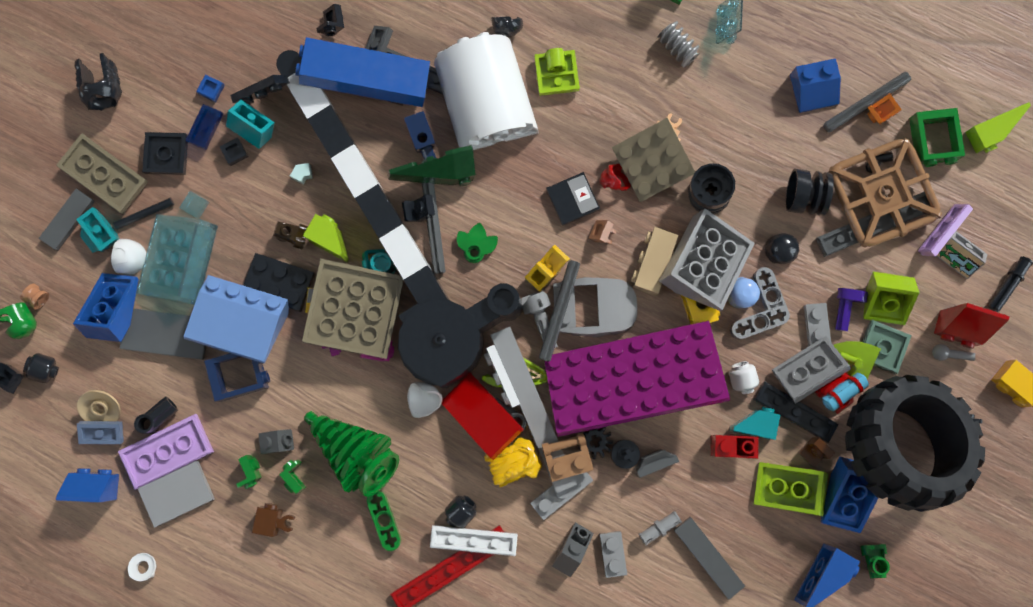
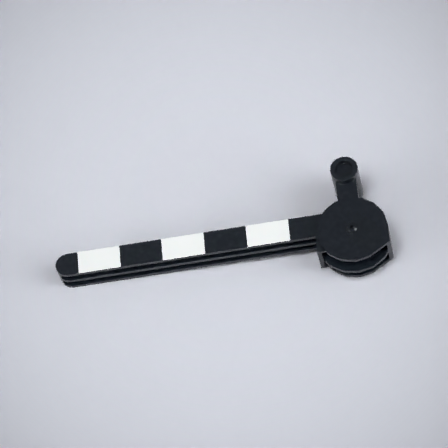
[276,50,523,389]

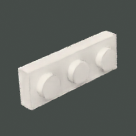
[484,345,520,408]

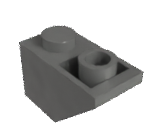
[552,522,594,577]

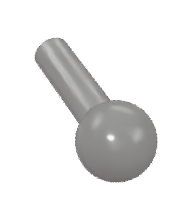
[932,344,975,361]

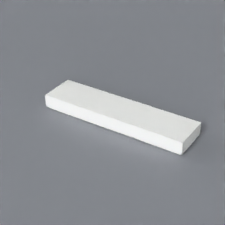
[430,525,518,556]

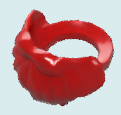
[600,163,631,191]

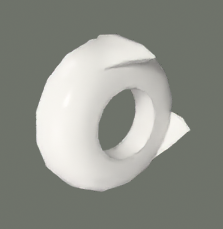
[128,553,157,582]

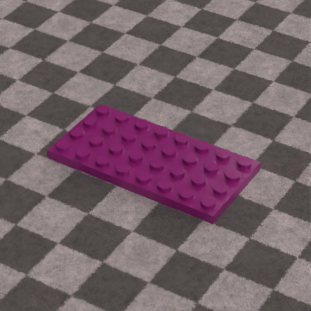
[544,321,730,436]

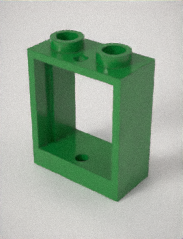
[909,108,965,167]

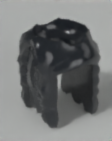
[74,53,122,111]

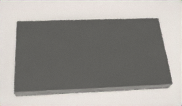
[120,309,206,360]

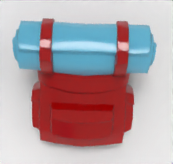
[814,371,869,414]

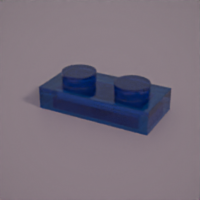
[186,104,223,150]

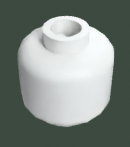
[729,361,759,394]

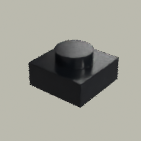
[220,137,249,166]

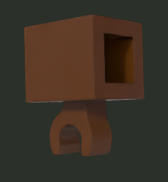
[252,503,295,537]

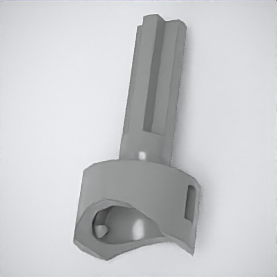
[522,291,558,348]

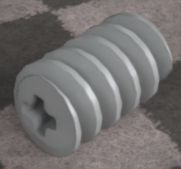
[657,21,700,68]

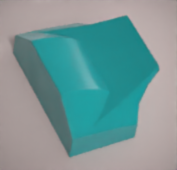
[76,207,119,253]

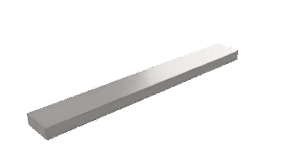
[490,327,577,493]

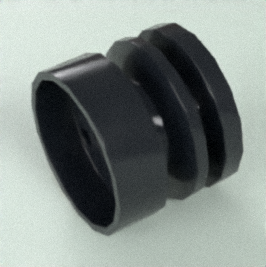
[688,163,735,214]
[786,168,834,216]

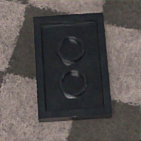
[243,253,315,312]

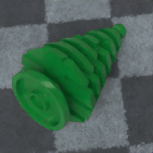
[304,411,400,497]

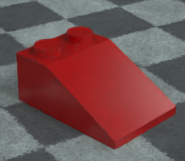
[934,303,1010,349]

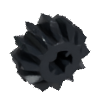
[578,427,613,459]

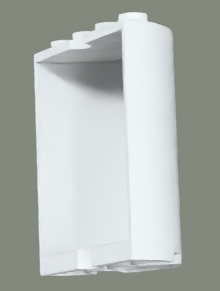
[434,32,539,150]

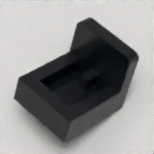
[316,4,344,36]
[0,362,24,394]

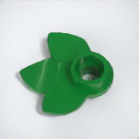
[457,223,498,263]

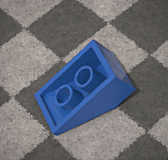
[73,273,139,342]
[821,456,878,533]
[794,543,860,607]

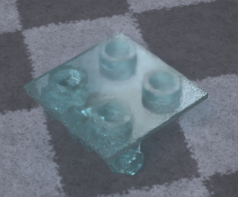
[716,0,743,44]

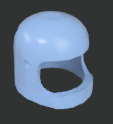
[727,277,760,309]

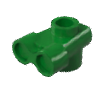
[860,544,890,579]

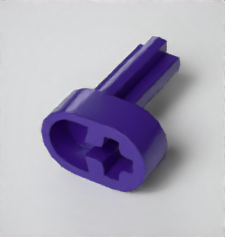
[835,288,868,332]

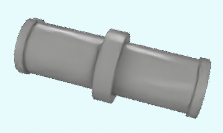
[639,511,682,546]

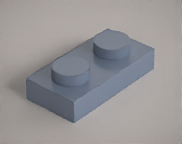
[77,421,124,444]

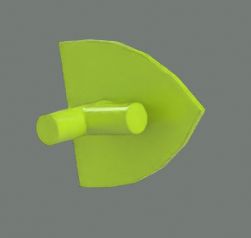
[833,341,881,379]

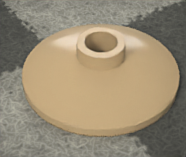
[77,390,121,421]

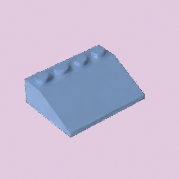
[183,275,289,364]

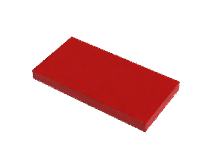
[441,373,524,460]

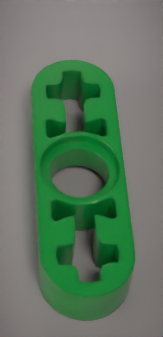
[367,490,401,551]

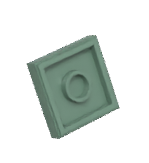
[862,320,912,374]

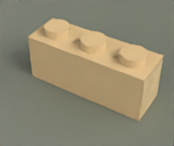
[631,227,678,296]

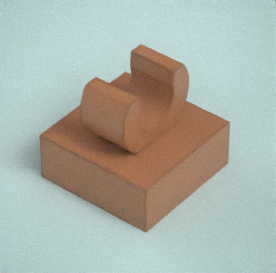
[588,220,616,244]

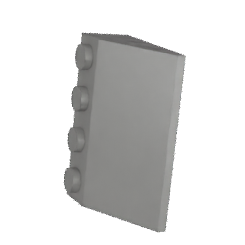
[659,208,755,311]

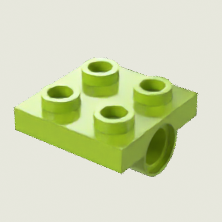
[534,48,580,96]

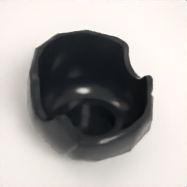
[491,16,523,37]
[765,233,800,264]

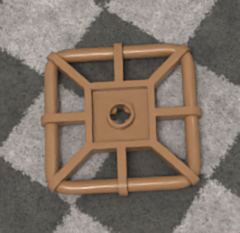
[828,138,942,248]

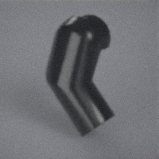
[865,151,893,174]

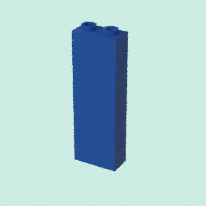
[295,37,430,107]

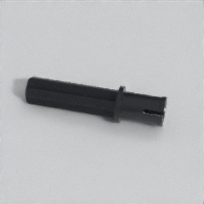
[989,256,1033,312]

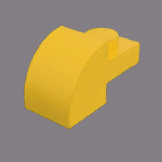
[524,245,570,292]

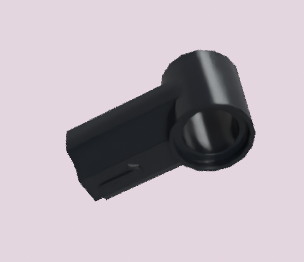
[134,396,178,434]

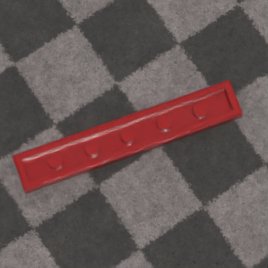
[390,525,504,607]

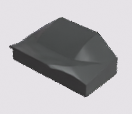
[634,449,679,478]

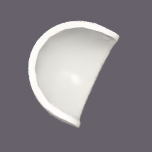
[111,239,147,275]
[407,382,442,418]

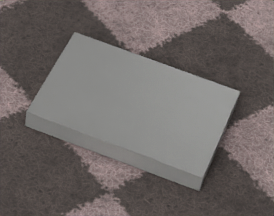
[772,336,851,403]
[138,461,215,528]

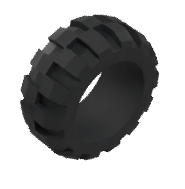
[845,375,985,512]

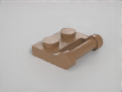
[541,432,594,482]

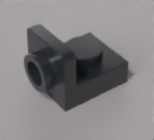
[402,194,435,222]

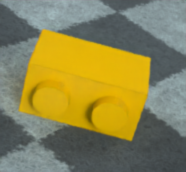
[991,360,1033,408]

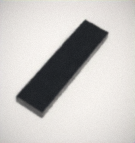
[753,382,839,443]

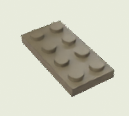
[56,133,148,214]

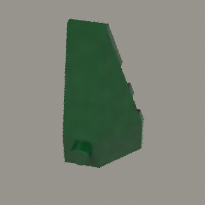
[387,145,476,186]

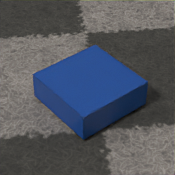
[196,74,225,103]

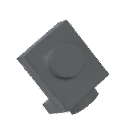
[259,429,294,454]

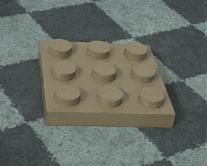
[612,117,695,202]

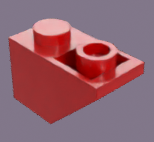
[710,435,759,459]

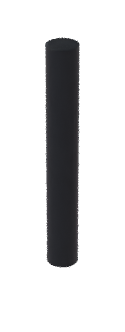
[113,197,174,230]

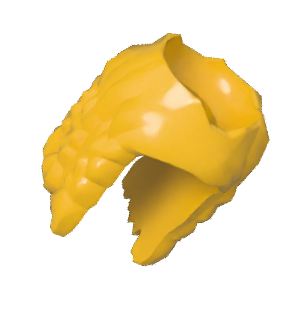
[484,437,542,487]

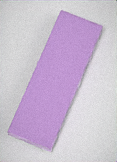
[918,204,973,257]

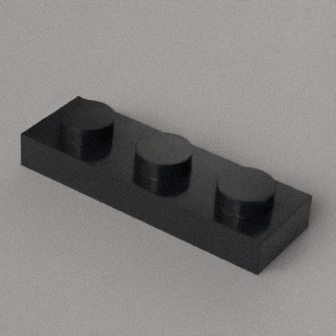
[230,75,290,105]

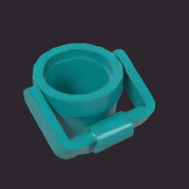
[361,249,397,274]

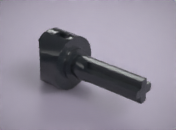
[611,440,640,469]

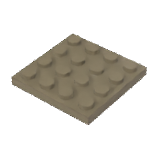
[302,259,403,359]

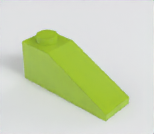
[965,102,1031,154]

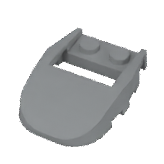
[553,277,637,338]

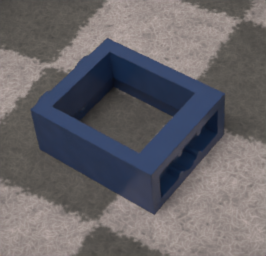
[204,353,270,402]

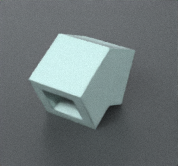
[290,163,313,185]

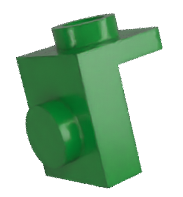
[236,455,262,490]
[279,460,306,494]

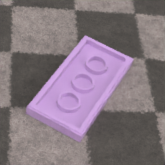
[118,414,214,490]

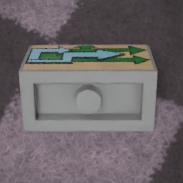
[936,231,987,279]

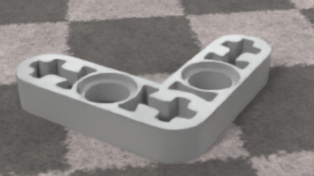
[730,267,790,340]

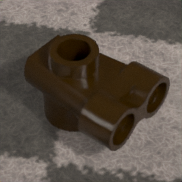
[273,221,308,250]

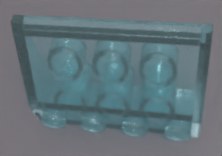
[136,214,218,305]

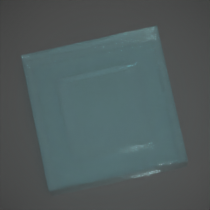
[179,191,209,219]

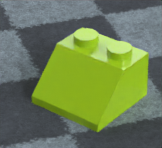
[303,214,349,262]
[863,271,920,325]

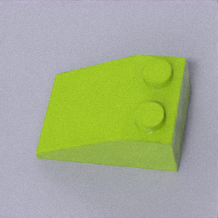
[754,462,828,517]

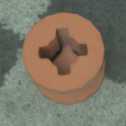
[20,283,49,310]

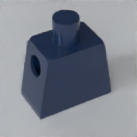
[404,111,436,160]

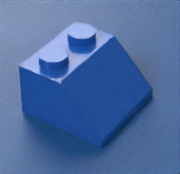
[790,58,841,113]
[56,468,119,503]

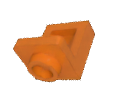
[867,93,902,125]

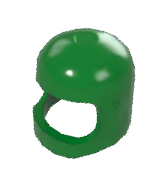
[0,302,37,339]

